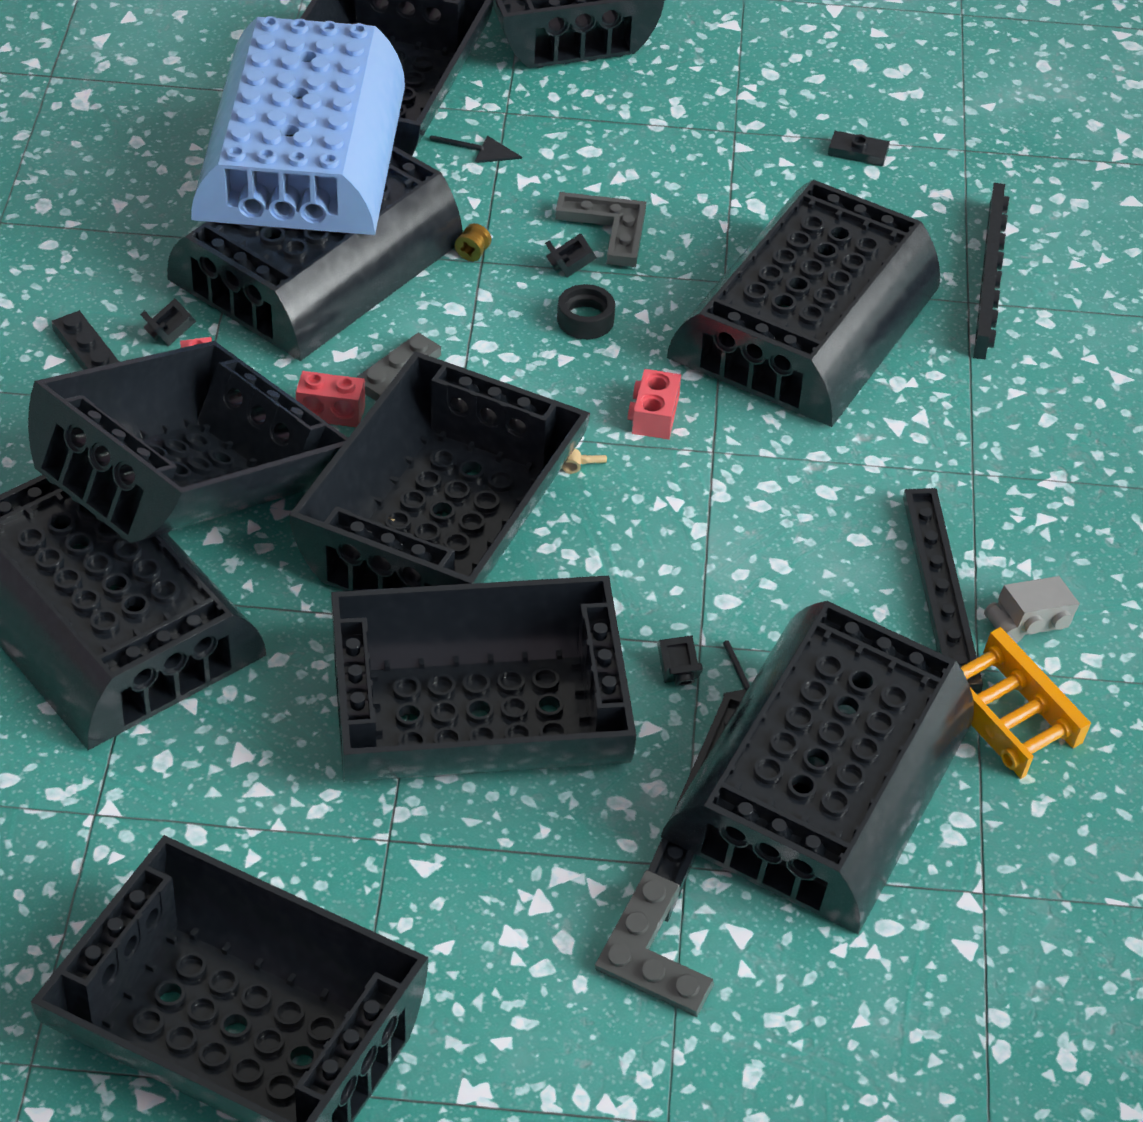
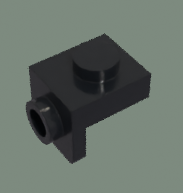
[545,233,597,278]
[140,298,196,346]
[657,635,703,686]

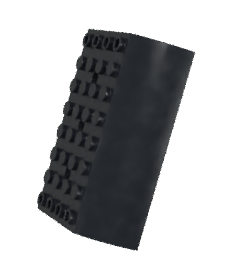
[286,0,494,156]
[493,0,664,68]
[28,341,348,543]
[289,351,590,591]
[331,575,636,782]
[31,835,428,1122]

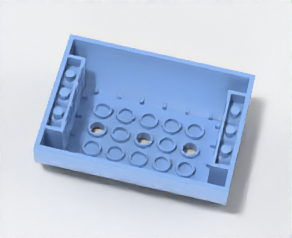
[191,16,405,235]

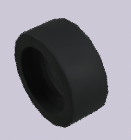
[557,284,615,340]

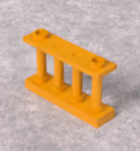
[961,627,1091,779]

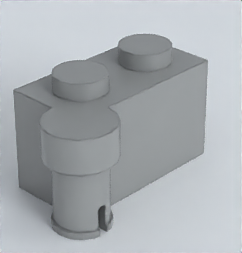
[984,576,1080,643]

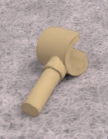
[563,449,607,474]

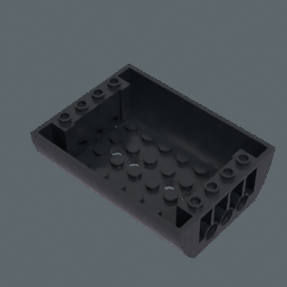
[167,146,463,361]
[667,179,940,427]
[0,474,266,750]
[660,601,974,934]

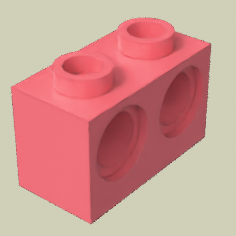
[628,369,681,440]
[296,371,365,427]

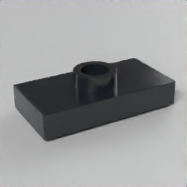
[828,130,890,166]

